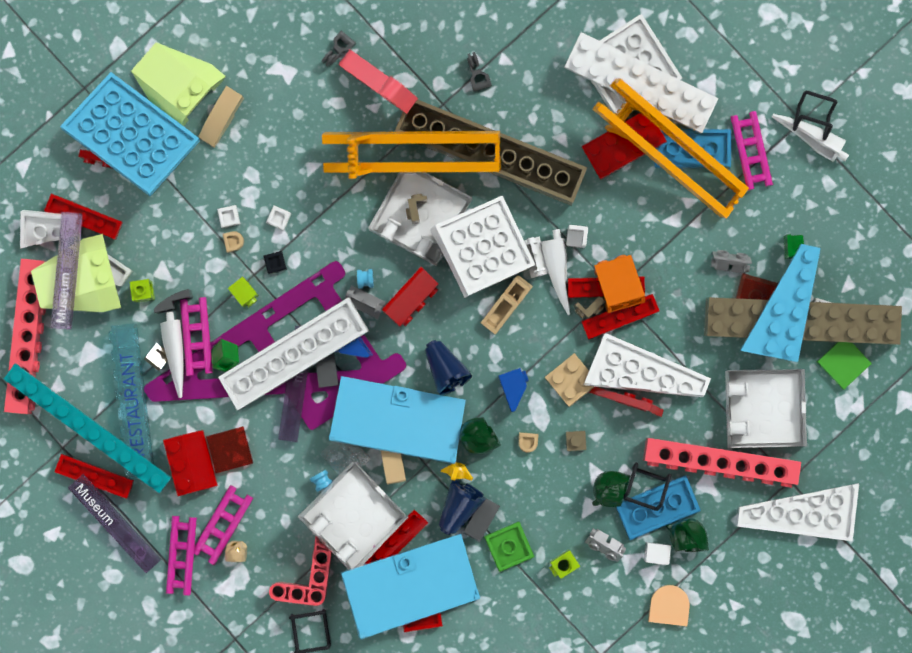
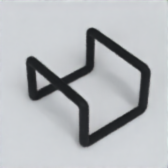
[793,90,837,140]
[623,462,671,511]
[289,609,331,653]

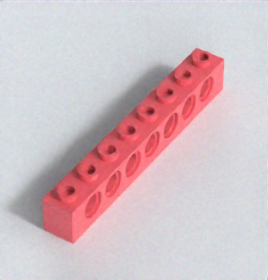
[4,259,46,414]
[643,438,801,488]

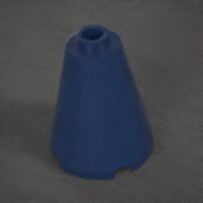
[425,340,472,395]
[439,479,486,535]

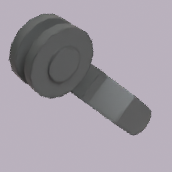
[322,31,356,67]
[467,52,492,92]

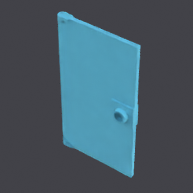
[329,376,466,464]
[341,534,480,640]

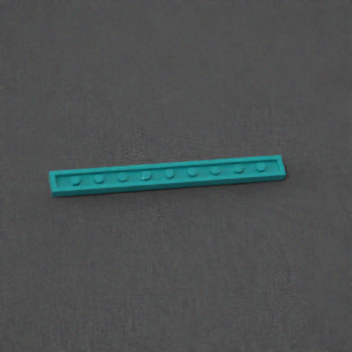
[4,363,172,493]

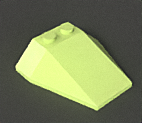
[131,43,226,126]
[31,234,121,312]

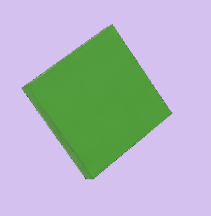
[817,342,872,390]
[484,521,534,572]

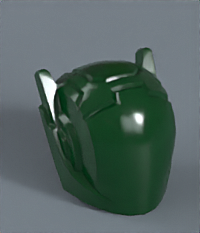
[460,417,501,454]
[592,471,631,507]
[667,519,709,552]

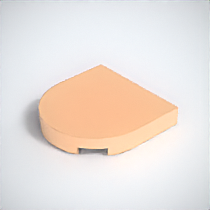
[648,585,690,626]

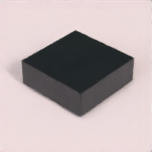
[263,251,287,274]

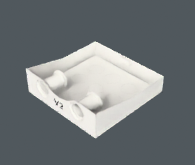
[591,14,682,114]
[368,172,472,266]
[430,196,535,298]
[725,369,807,448]
[298,462,408,570]

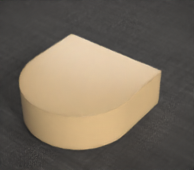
[223,231,244,253]
[518,432,539,452]

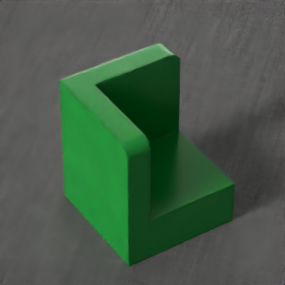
[784,234,804,259]
[211,339,239,372]

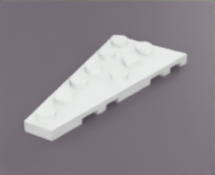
[583,333,711,397]
[736,483,859,541]

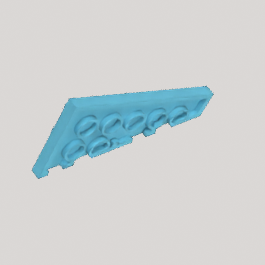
[740,244,821,362]

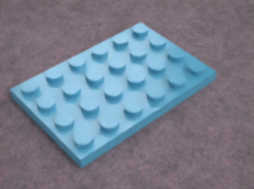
[60,72,200,196]

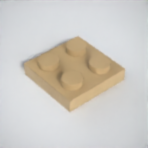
[545,353,595,407]

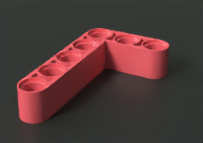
[338,49,418,114]
[269,536,332,606]

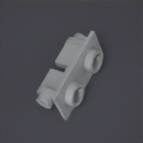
[711,250,752,274]
[345,285,386,319]
[585,528,626,562]

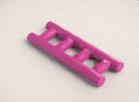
[730,111,773,191]
[180,297,213,376]
[194,485,253,565]
[166,516,197,596]

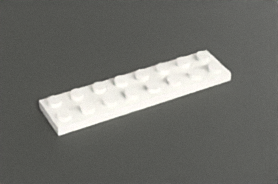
[564,32,718,134]
[218,298,369,410]

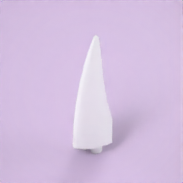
[772,114,849,162]
[541,229,570,315]
[160,312,184,398]

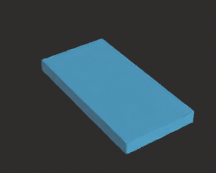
[654,129,731,168]
[616,475,701,540]

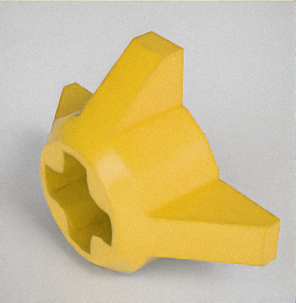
[441,462,473,481]

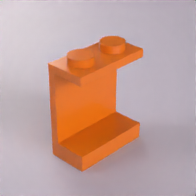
[594,255,645,313]

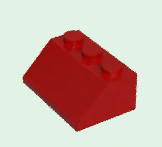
[382,267,439,327]
[163,430,218,496]

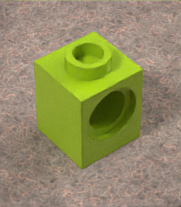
[228,276,259,307]
[130,279,155,303]
[549,549,580,579]

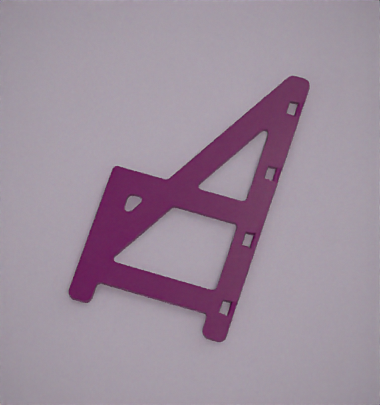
[144,261,406,430]

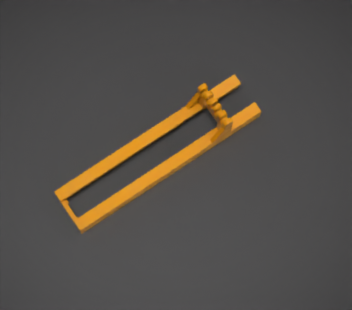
[592,78,749,219]
[322,131,501,179]

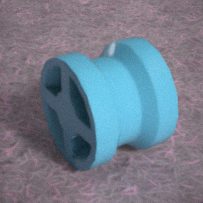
[357,269,374,289]
[310,470,333,492]

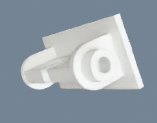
[524,237,549,278]

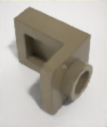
[406,194,427,224]
[574,296,605,319]

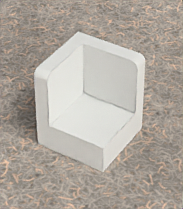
[566,225,588,248]
[644,542,671,565]

